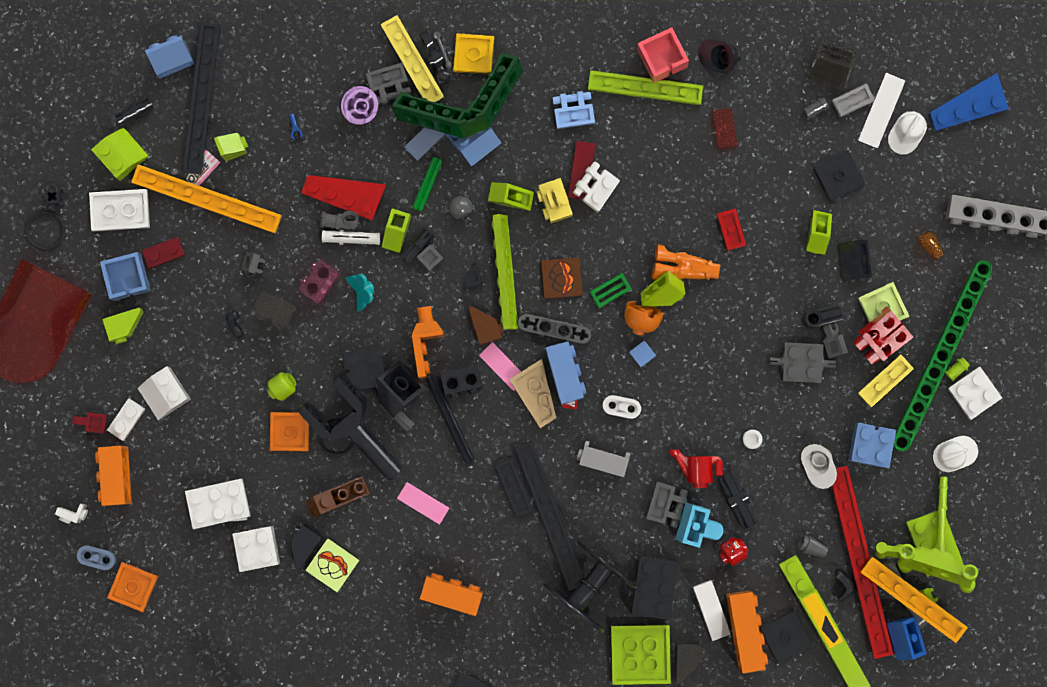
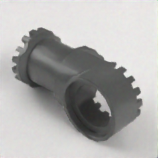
[320,211,359,230]

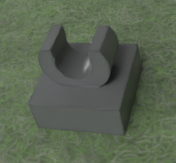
[241,252,266,274]

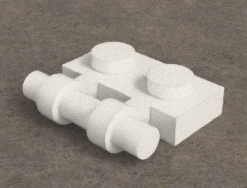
[573,162,620,212]

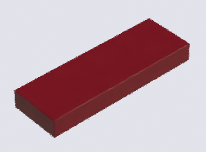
[568,141,595,200]

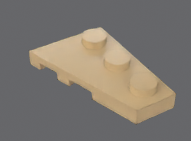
[509,359,556,428]

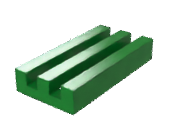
[589,273,632,309]

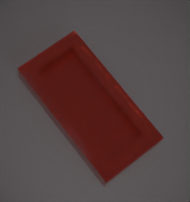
[712,108,738,149]

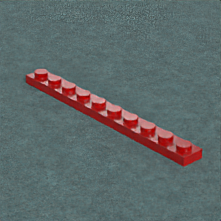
[832,466,893,659]

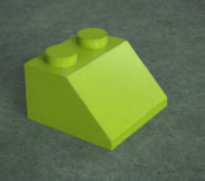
[91,127,149,181]

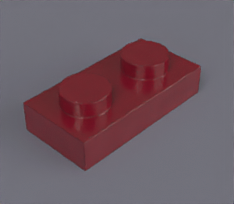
[142,237,185,269]

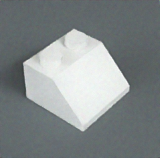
[138,366,191,420]

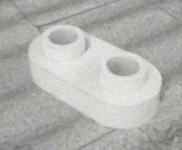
[603,395,641,419]

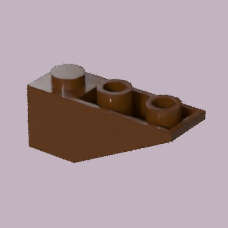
[305,476,370,518]

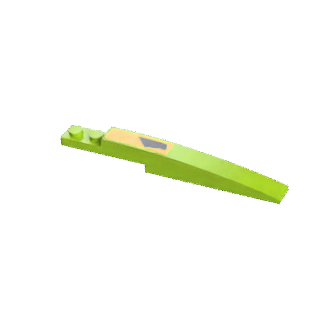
[778,555,871,687]

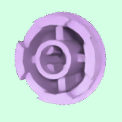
[341,86,378,124]

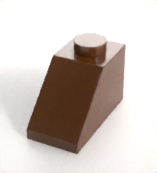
[469,307,505,346]

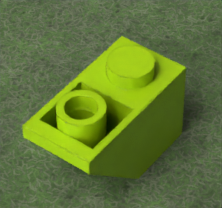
[382,209,411,253]

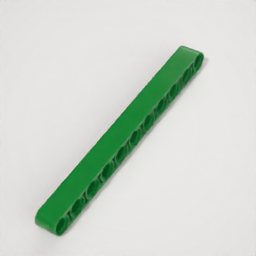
[893,260,992,451]

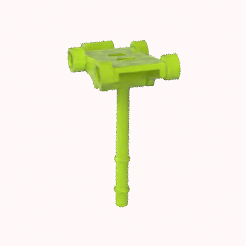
[876,477,978,593]

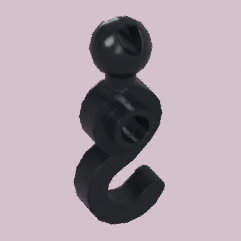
[420,30,451,84]

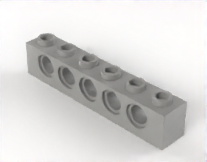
[945,195,1047,240]

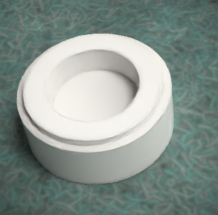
[743,430,762,449]

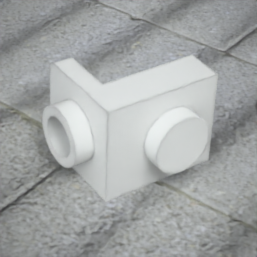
[55,504,88,524]

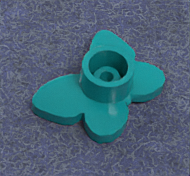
[345,273,374,312]

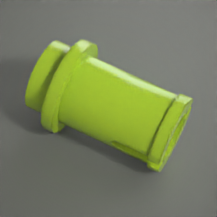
[945,357,970,381]

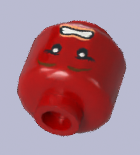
[719,537,749,566]

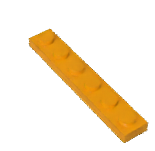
[860,556,968,643]

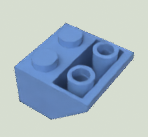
[145,35,195,78]
[445,127,501,166]

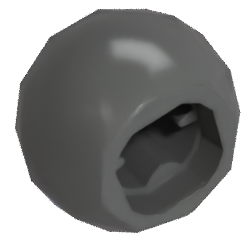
[449,196,473,219]

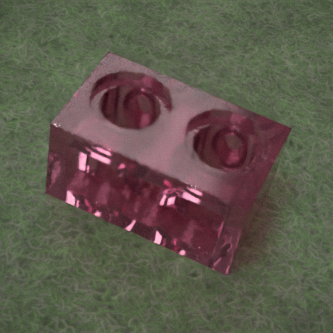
[299,259,341,305]

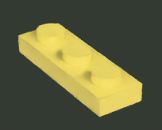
[858,355,914,408]

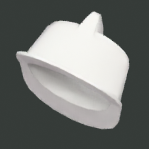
[888,112,927,154]
[933,436,978,472]
[801,444,837,489]

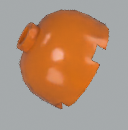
[624,301,664,335]

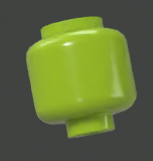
[267,372,297,401]

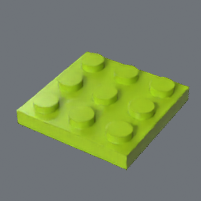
[611,625,671,685]

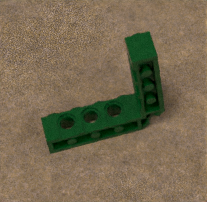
[392,53,523,138]

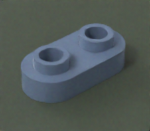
[77,546,116,570]

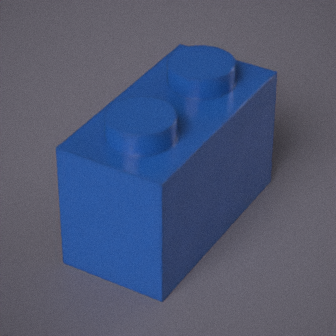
[887,616,927,661]

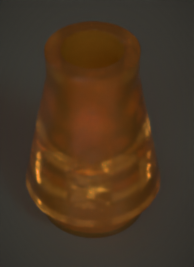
[918,231,945,260]

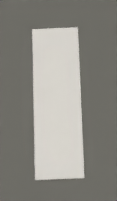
[858,73,905,148]

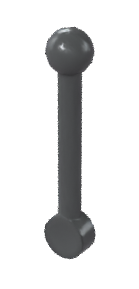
[433,32,452,69]

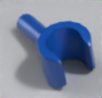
[289,114,303,140]

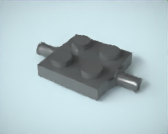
[770,343,836,383]

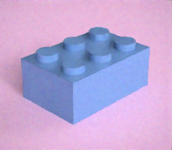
[546,342,586,405]

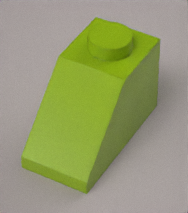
[214,133,248,161]
[488,182,534,211]
[806,210,832,255]
[641,271,685,307]
[103,308,144,344]

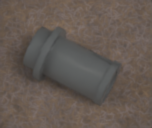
[803,97,829,119]

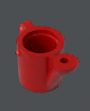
[668,449,723,488]

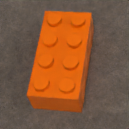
[726,590,768,673]

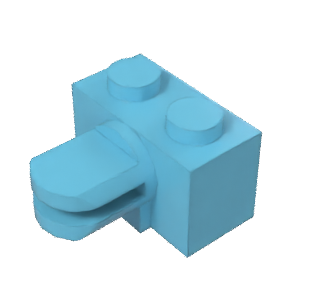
[675,502,723,547]

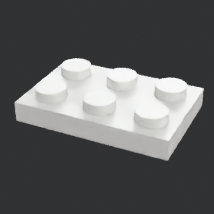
[89,189,150,231]
[185,479,251,529]

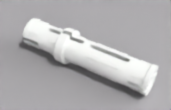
[322,230,380,245]

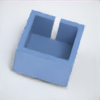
[100,252,150,301]
[848,423,896,468]

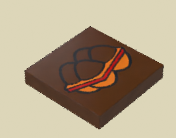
[541,257,583,299]

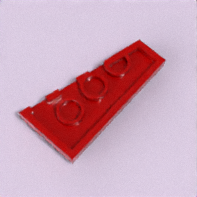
[301,175,386,221]

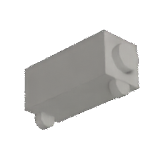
[576,441,630,477]

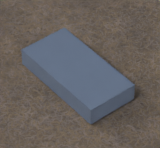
[404,128,445,161]

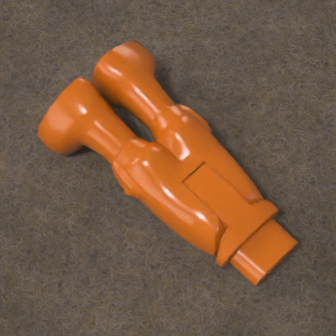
[652,244,720,280]

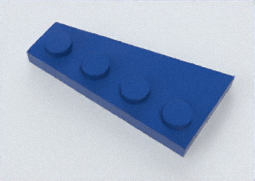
[929,73,1009,131]

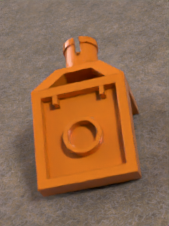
[412,306,444,379]

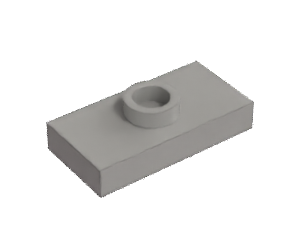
[832,83,875,117]

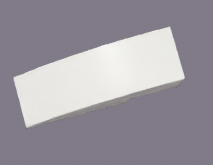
[693,580,730,641]

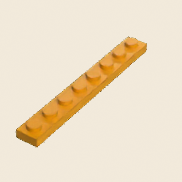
[131,165,282,234]

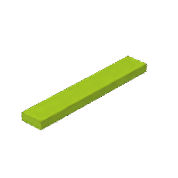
[588,70,703,105]

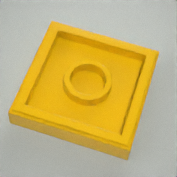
[453,33,494,75]

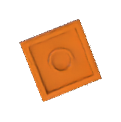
[270,412,309,451]
[107,562,158,612]

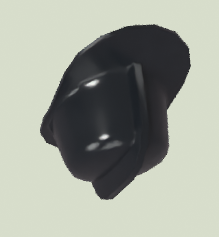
[698,39,741,74]

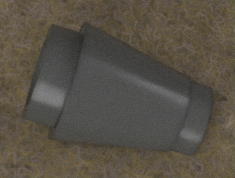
[798,535,828,558]

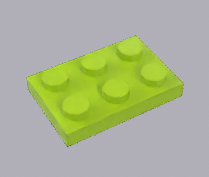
[906,511,963,577]

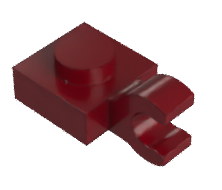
[72,412,108,434]

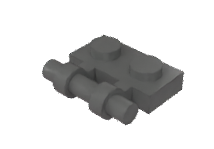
[366,63,412,105]
[646,482,688,528]

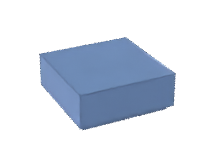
[629,340,656,367]

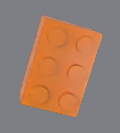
[95,446,132,506]
[420,573,483,616]

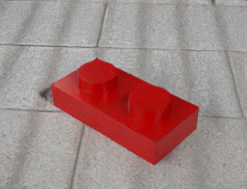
[717,208,746,251]

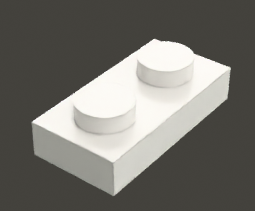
[107,398,145,441]

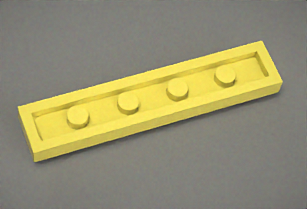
[381,15,444,103]

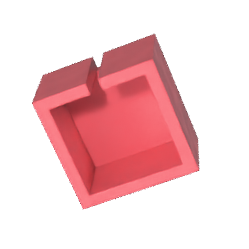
[637,28,689,83]

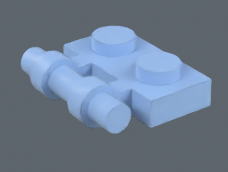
[553,91,595,129]

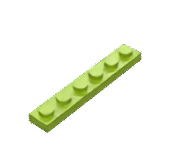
[492,214,518,330]

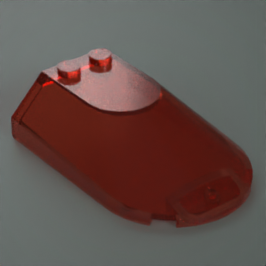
[0,259,92,383]

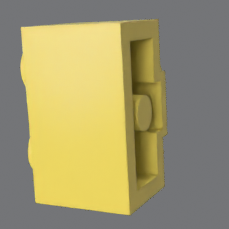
[536,178,573,223]

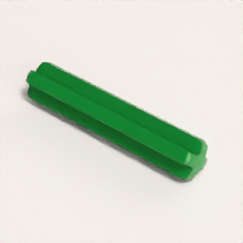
[413,157,442,212]

